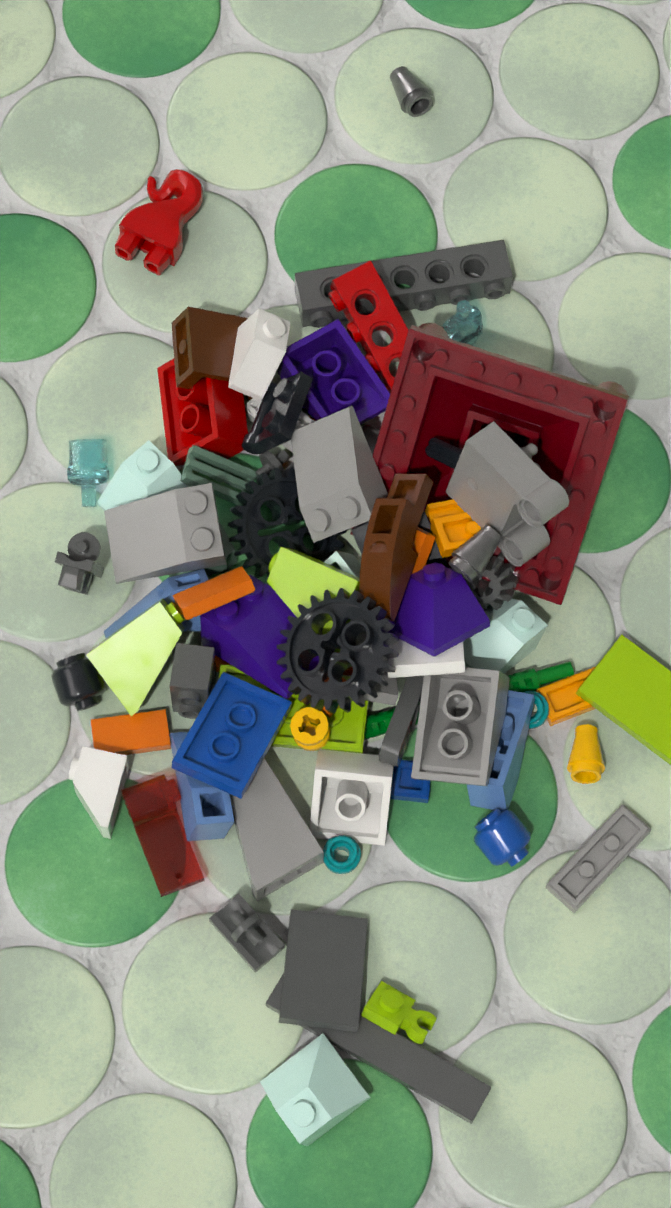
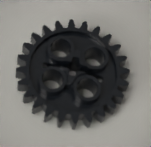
[228,467,347,586]
[277,588,399,714]

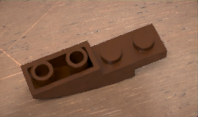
[359,474,433,621]

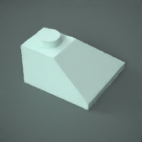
[97,440,189,511]
[463,599,548,674]
[260,1033,371,1147]

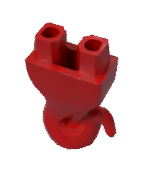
[115,169,203,276]

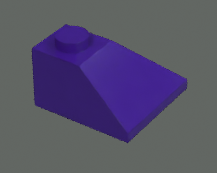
[387,562,490,657]

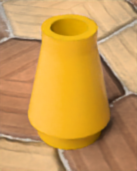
[567,724,605,784]

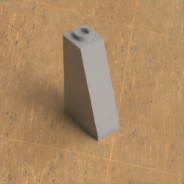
[230,758,324,901]

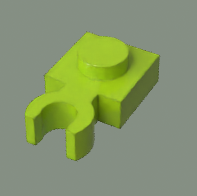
[361,981,437,1044]

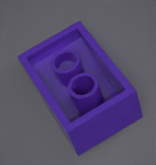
[277,319,390,425]
[200,575,319,699]

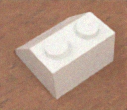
[310,749,393,846]

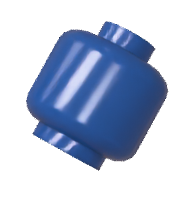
[474,808,531,867]

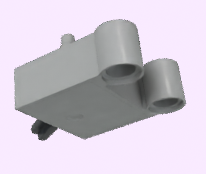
[425,421,569,566]

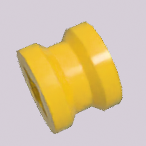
[290,707,331,751]

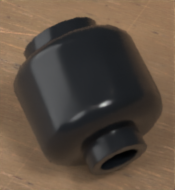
[51,653,106,712]

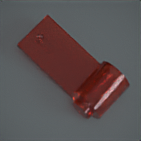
[121,774,205,897]

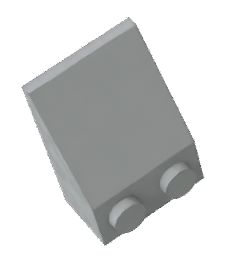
[291,406,388,543]
[104,483,227,584]
[411,668,510,787]

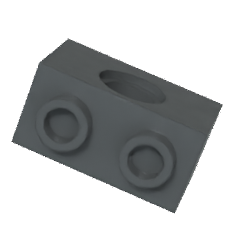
[169,643,216,719]

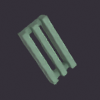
[180,445,257,505]

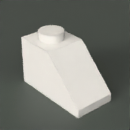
[228,308,290,401]
[69,746,129,839]

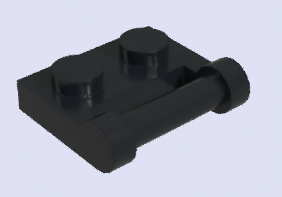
[241,372,313,454]

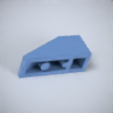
[467,690,535,812]

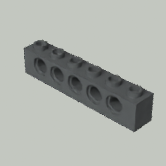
[295,240,513,328]

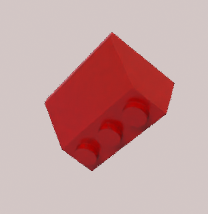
[157,358,248,466]

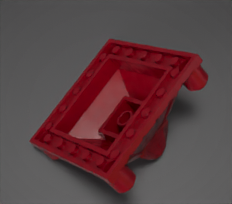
[350,323,629,605]

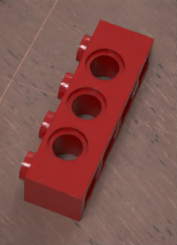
[328,260,408,393]

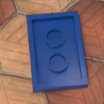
[172,672,292,799]

